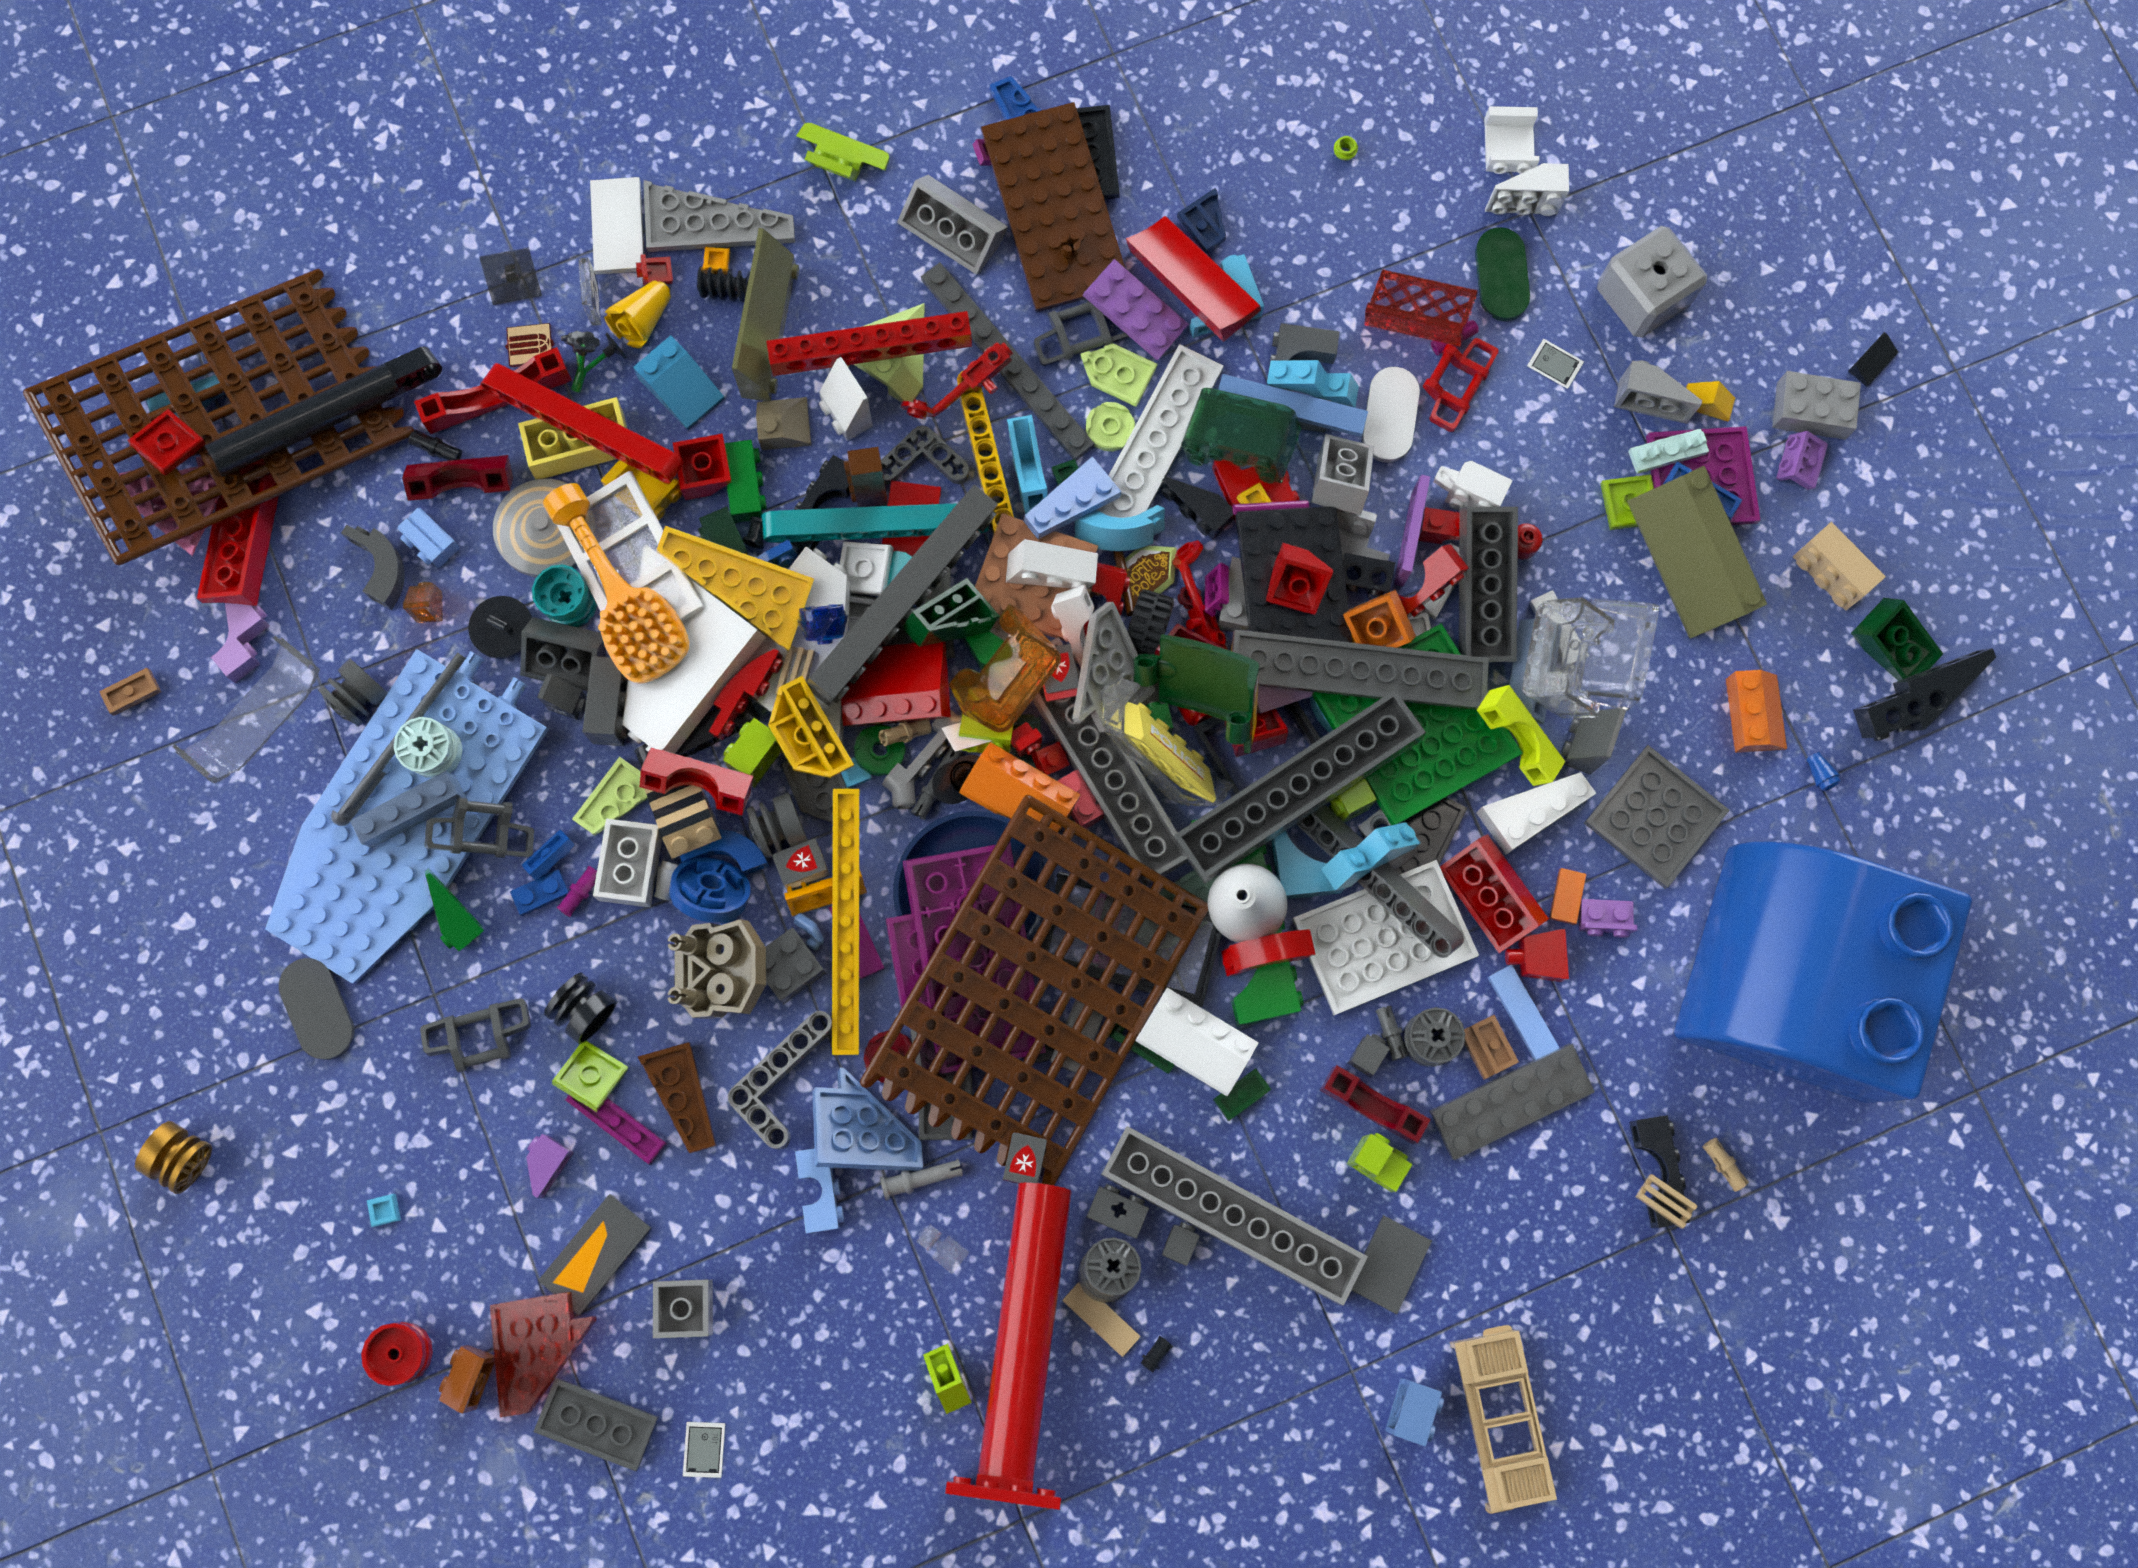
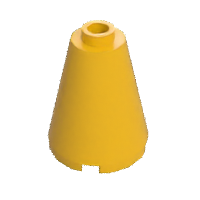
[604,281,671,349]

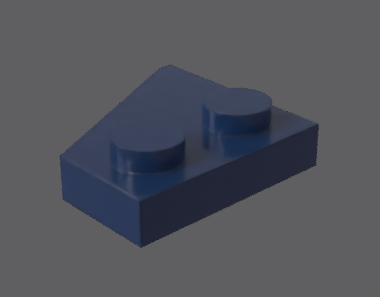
[1177,188,1226,254]

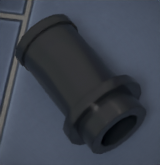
[1140,1336,1173,1373]

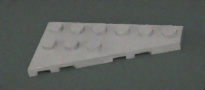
[644,180,795,252]

